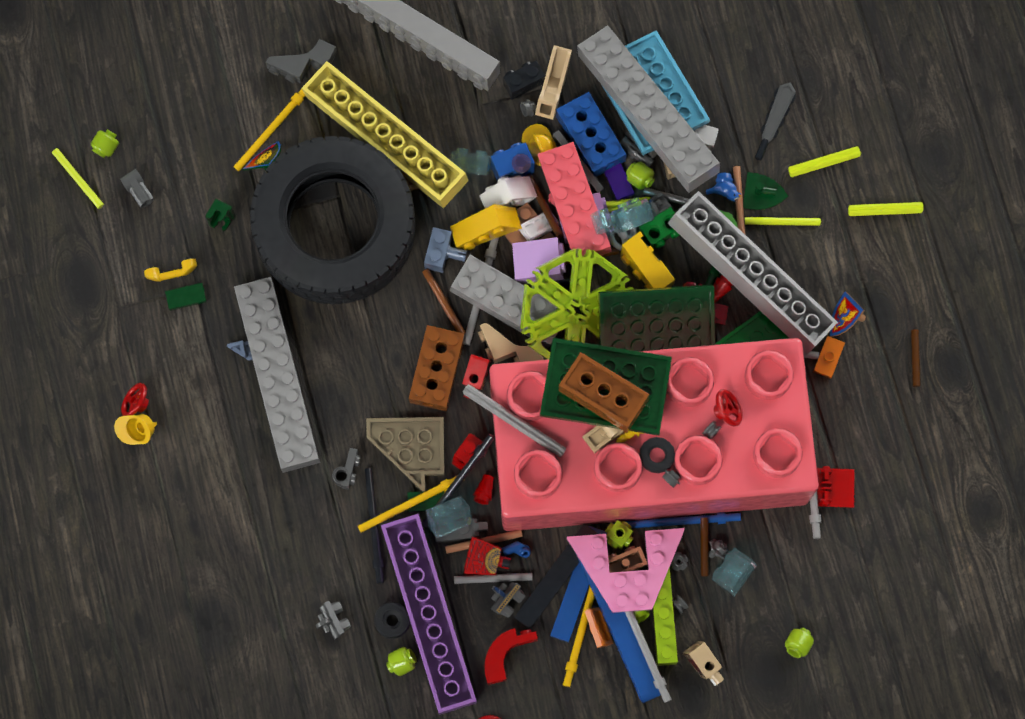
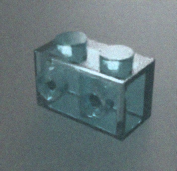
[450,148,492,175]
[612,197,654,233]
[426,496,472,538]
[712,548,757,597]

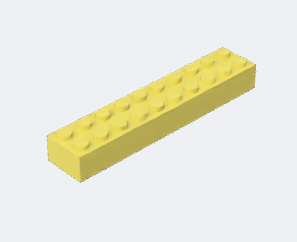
[302,61,469,208]

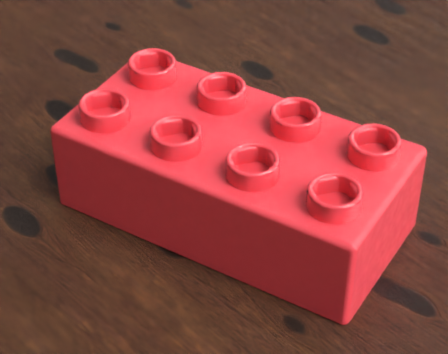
[489,338,819,531]

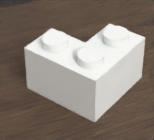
[479,175,538,208]

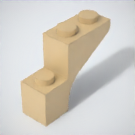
[535,45,572,120]
[478,323,544,364]

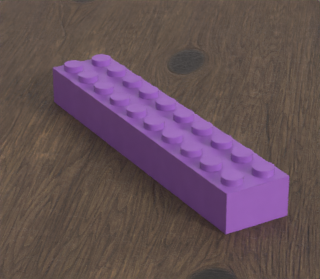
[381,514,477,715]

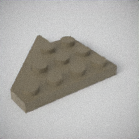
[366,417,444,491]

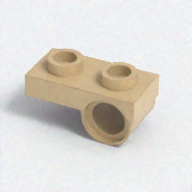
[582,426,624,454]

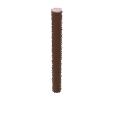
[525,173,564,238]

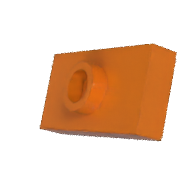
[813,336,845,379]
[585,607,613,648]

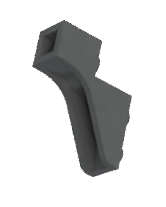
[266,39,337,83]

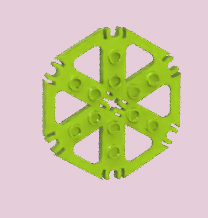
[520,248,633,359]

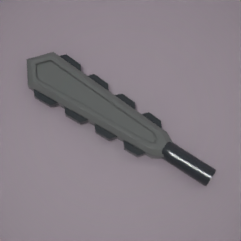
[755,82,796,161]

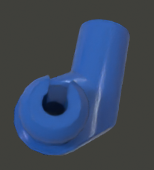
[502,541,531,558]

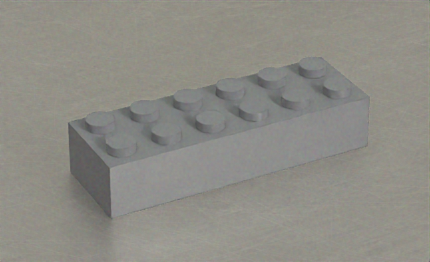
[450,254,569,348]

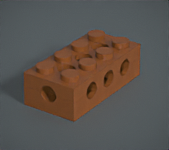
[409,325,465,411]
[559,352,649,433]

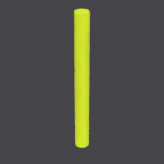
[52,148,104,209]
[744,217,821,226]

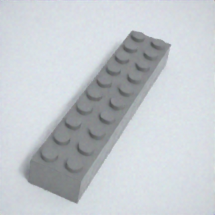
[335,0,500,91]
[577,25,720,193]
[668,191,838,354]
[234,277,320,473]

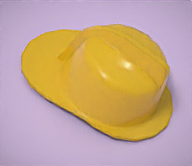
[522,124,557,166]
[114,414,157,445]

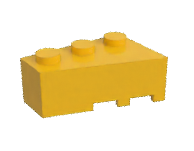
[450,204,522,250]
[621,231,675,289]

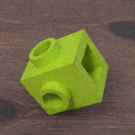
[605,520,634,550]

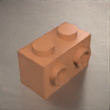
[608,546,648,573]

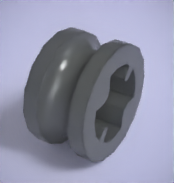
[702,421,722,439]
[672,595,689,614]

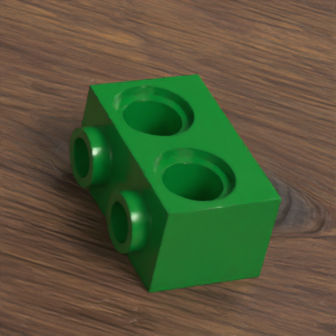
[638,207,680,249]

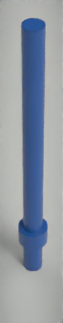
[625,512,741,528]

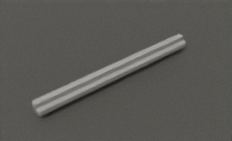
[463,384,566,457]

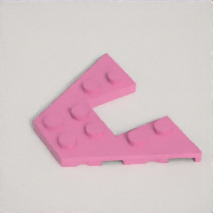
[567,528,684,613]

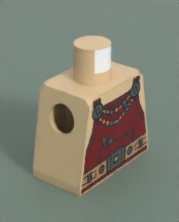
[683,641,724,686]

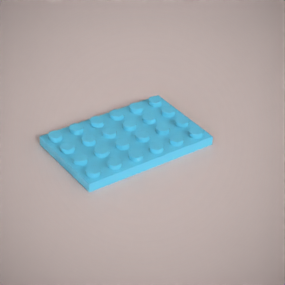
[602,30,710,155]

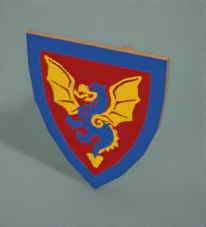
[830,291,866,337]

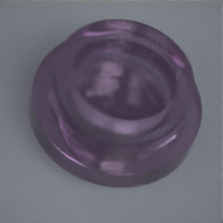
[512,154,531,173]

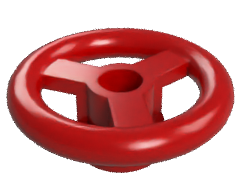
[121,383,149,416]
[714,389,742,427]

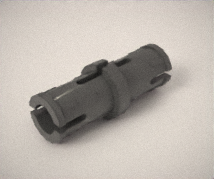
[620,136,654,167]

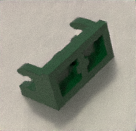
[205,198,236,231]

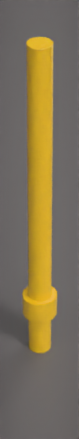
[233,89,305,171]
[358,475,465,533]
[563,586,595,687]

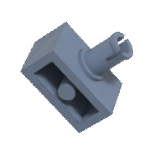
[424,227,467,273]

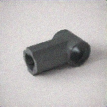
[119,168,154,208]

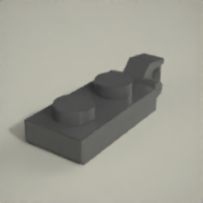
[434,518,488,543]

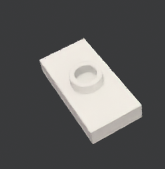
[519,213,560,241]

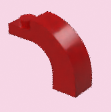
[485,628,538,685]

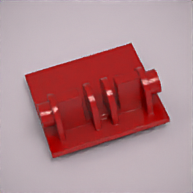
[817,466,854,508]

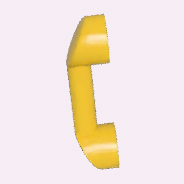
[144,259,197,282]

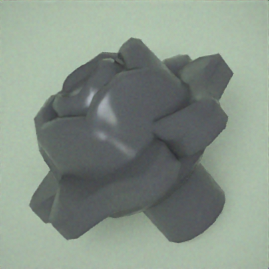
[708,539,728,560]

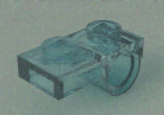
[590,208,616,237]

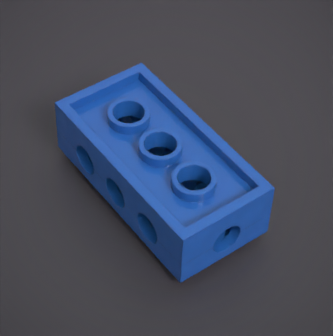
[556,92,626,177]

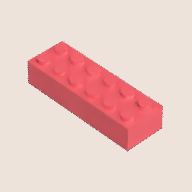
[537,142,612,256]

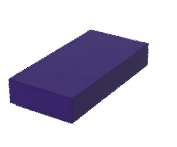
[604,163,634,201]

